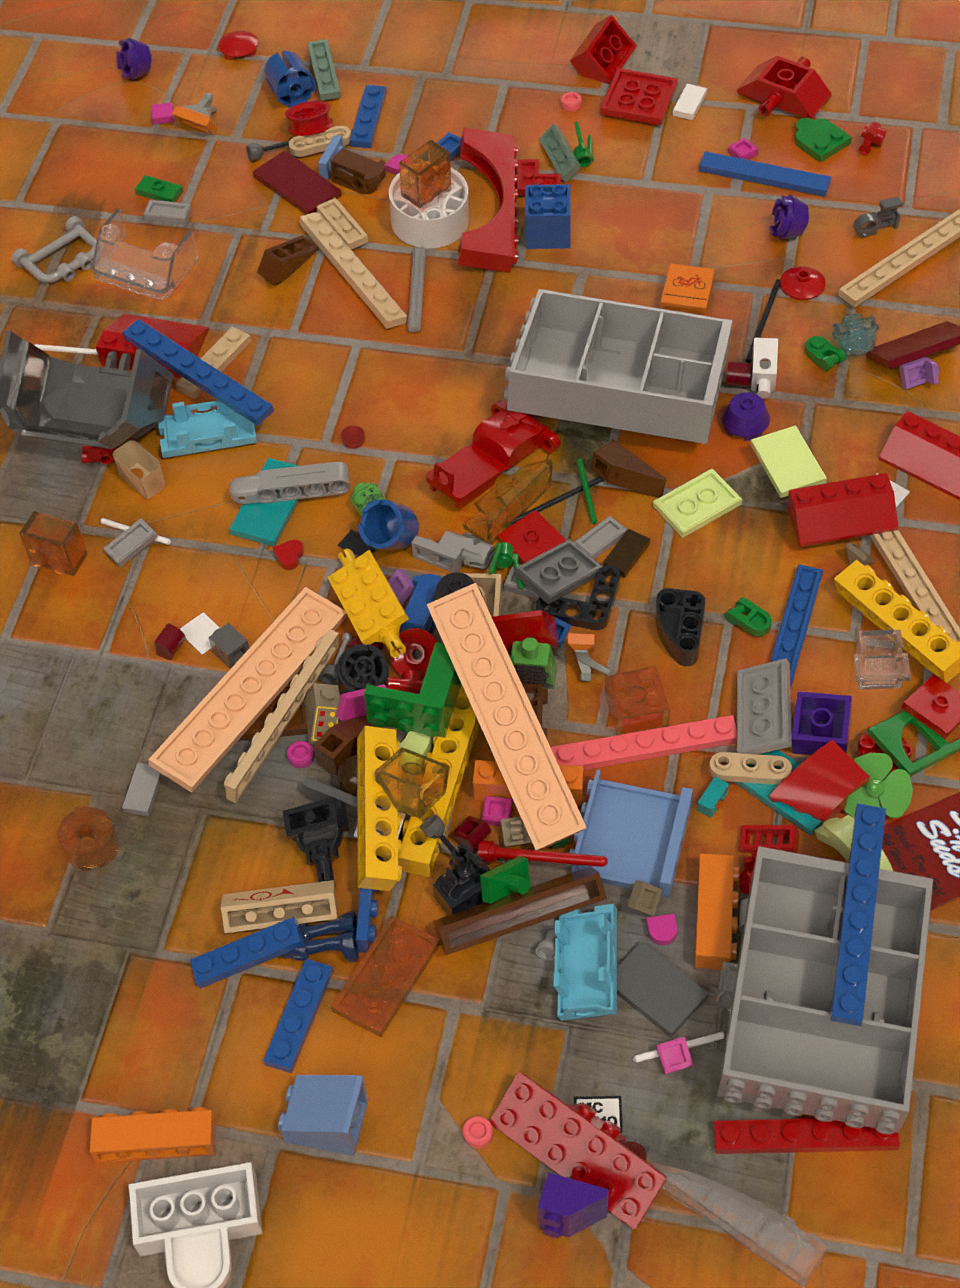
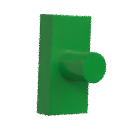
[480,856,530,904]

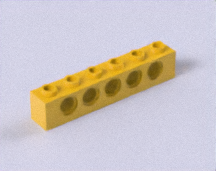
[834,560,960,683]
[357,726,402,891]

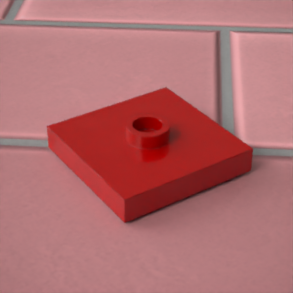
[497,510,567,564]
[901,674,960,739]

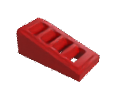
[739,825,800,854]

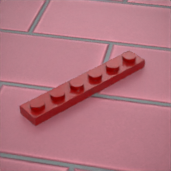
[713,1118,900,1154]

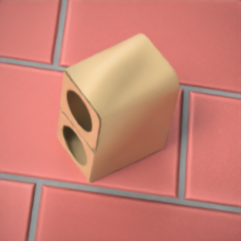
[113,441,166,500]

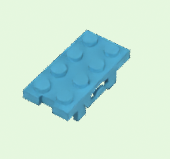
[158,400,257,458]
[553,904,617,1021]

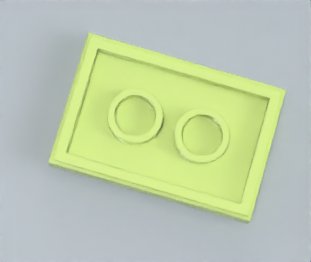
[751,425,827,498]
[653,468,742,538]

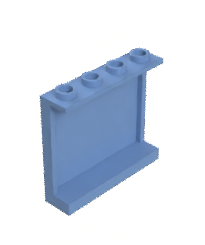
[568,770,693,897]

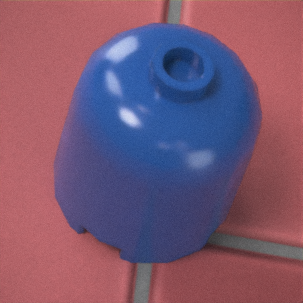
[358,499,419,550]

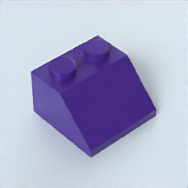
[538,1172,609,1238]

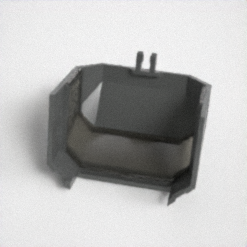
[0,331,174,449]

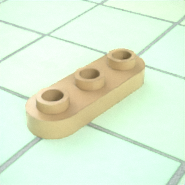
[289,126,351,157]
[709,752,792,785]

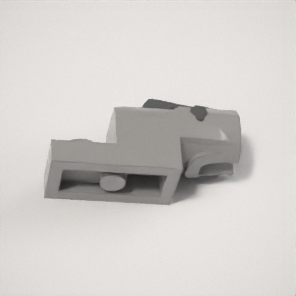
[411,531,494,573]

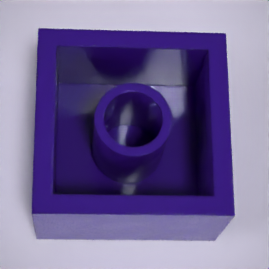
[792,691,852,755]

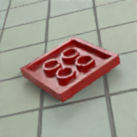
[600,68,678,126]

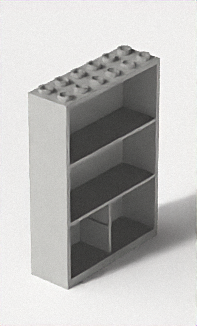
[504,289,733,444]
[717,846,933,1134]

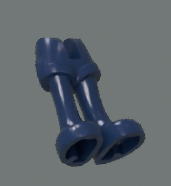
[279,911,359,963]

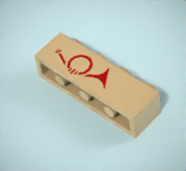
[221,880,338,933]

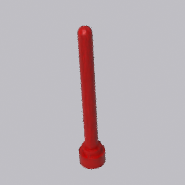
[477,840,608,867]

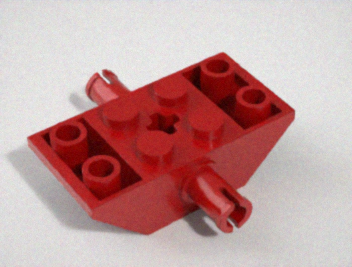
[737,56,832,119]

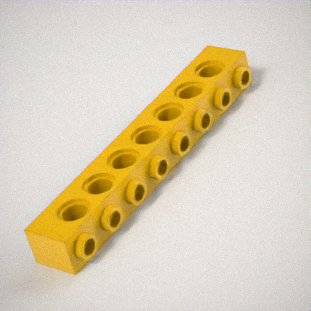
[398,686,480,877]

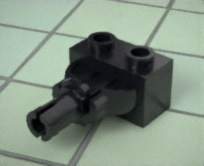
[283,797,349,887]
[433,844,490,916]

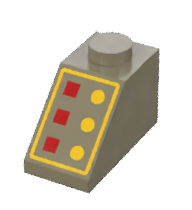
[304,683,340,745]

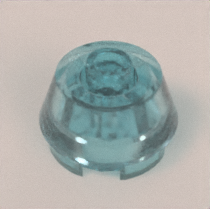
[832,314,879,355]

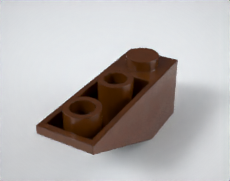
[590,440,666,498]
[313,715,382,776]

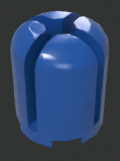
[264,51,316,107]

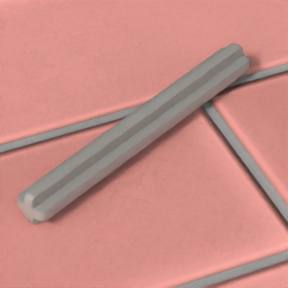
[408,246,426,333]

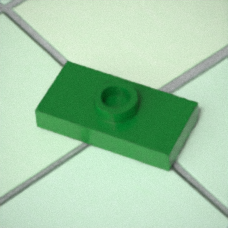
[135,175,183,202]

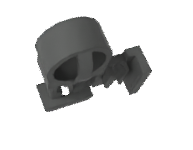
[853,197,903,238]

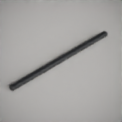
[746,279,781,363]
[502,477,605,529]

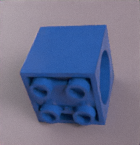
[525,184,571,249]

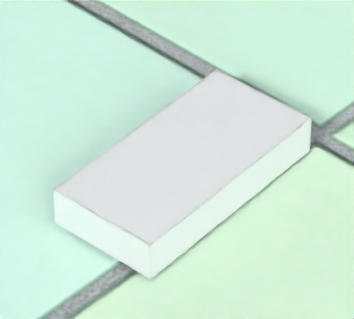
[673,84,707,120]

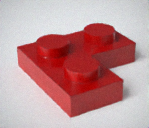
[517,159,561,196]

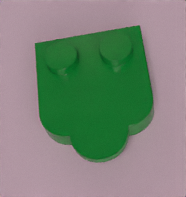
[795,118,852,163]

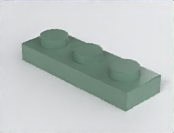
[539,123,581,182]

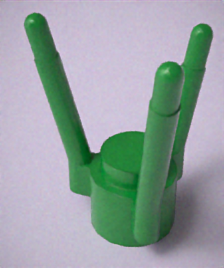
[573,121,594,168]
[488,542,524,590]

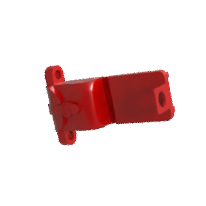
[426,400,561,509]

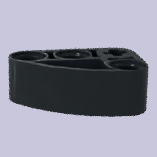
[656,588,705,667]

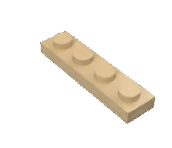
[175,326,251,399]

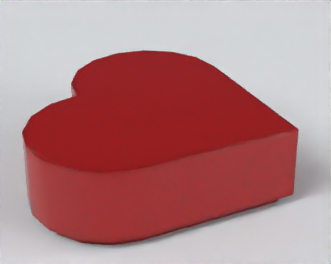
[272,539,304,570]

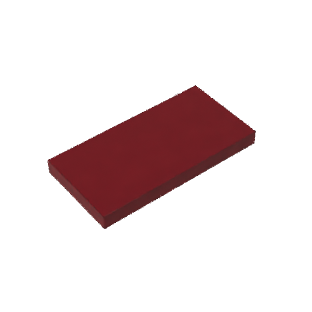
[253,150,342,215]
[866,321,960,369]

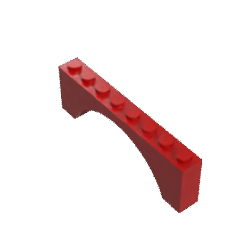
[458,127,518,273]

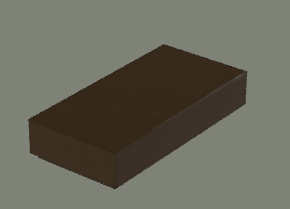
[603,529,650,578]

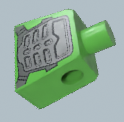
[510,638,557,689]

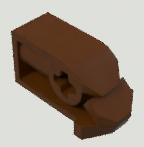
[330,148,386,194]

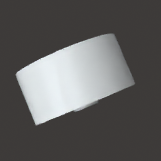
[389,163,469,249]

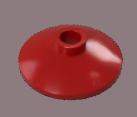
[780,266,826,300]
[390,628,438,678]

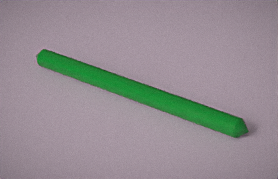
[576,458,597,524]

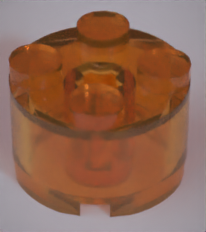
[57,805,118,871]

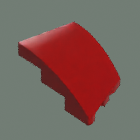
[769,740,870,822]

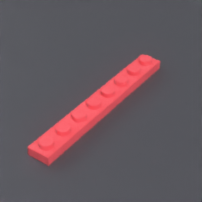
[550,715,737,770]

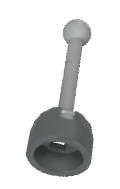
[320,633,352,685]

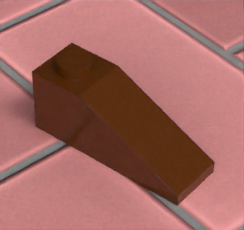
[257,235,319,284]

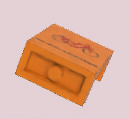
[660,263,715,316]

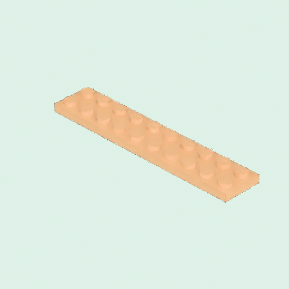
[427,583,587,850]
[148,587,347,792]

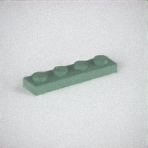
[307,39,341,101]

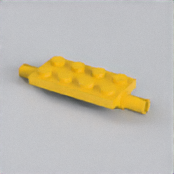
[328,549,409,658]

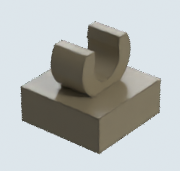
[500,817,532,848]
[625,880,663,916]

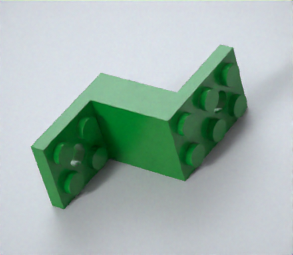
[364,642,514,738]

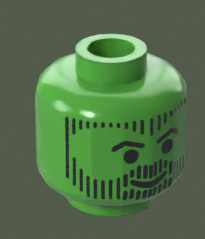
[350,482,386,517]

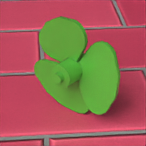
[844,753,913,818]

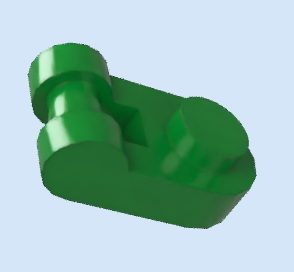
[805,336,846,371]
[724,597,772,636]

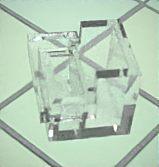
[853,630,911,690]

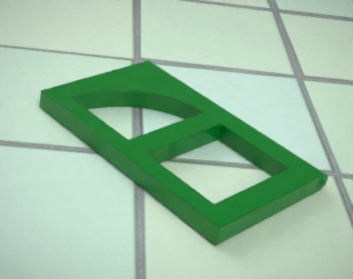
[867,710,960,777]

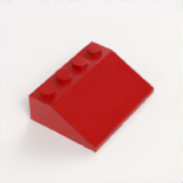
[95,314,209,378]

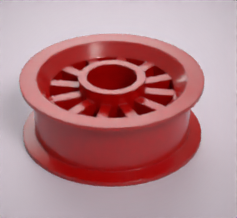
[285,101,334,136]

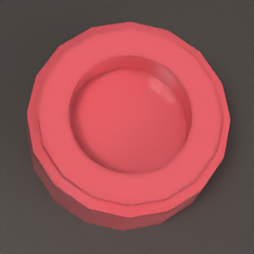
[561,92,582,112]
[463,1116,493,1149]

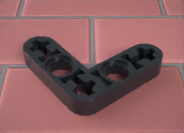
[536,565,620,631]

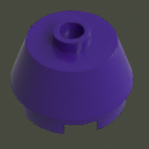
[116,38,152,80]
[770,195,809,239]
[722,392,770,441]

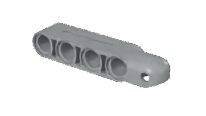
[229,462,350,504]

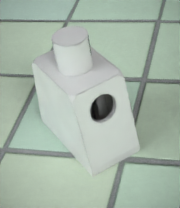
[751,338,778,399]

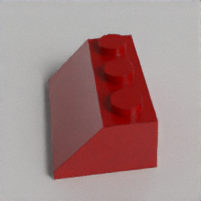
[569,15,637,84]

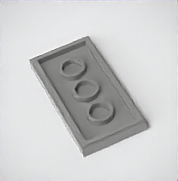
[737,658,792,754]

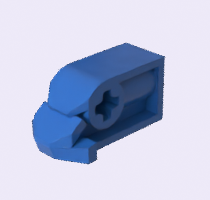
[401,574,441,635]

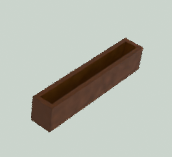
[433,866,607,955]

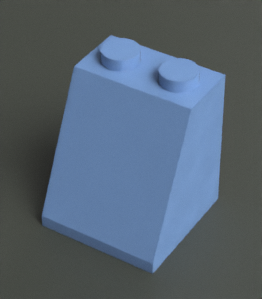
[278,1075,369,1156]

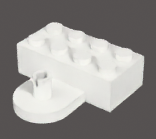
[129,1162,263,1288]

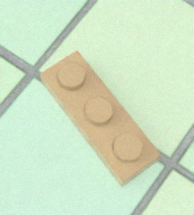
[317,198,369,250]

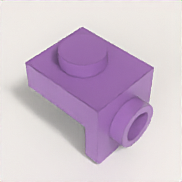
[899,357,939,389]
[388,569,416,605]

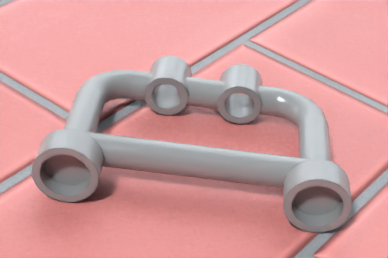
[11,216,100,283]

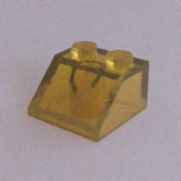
[375,747,450,819]

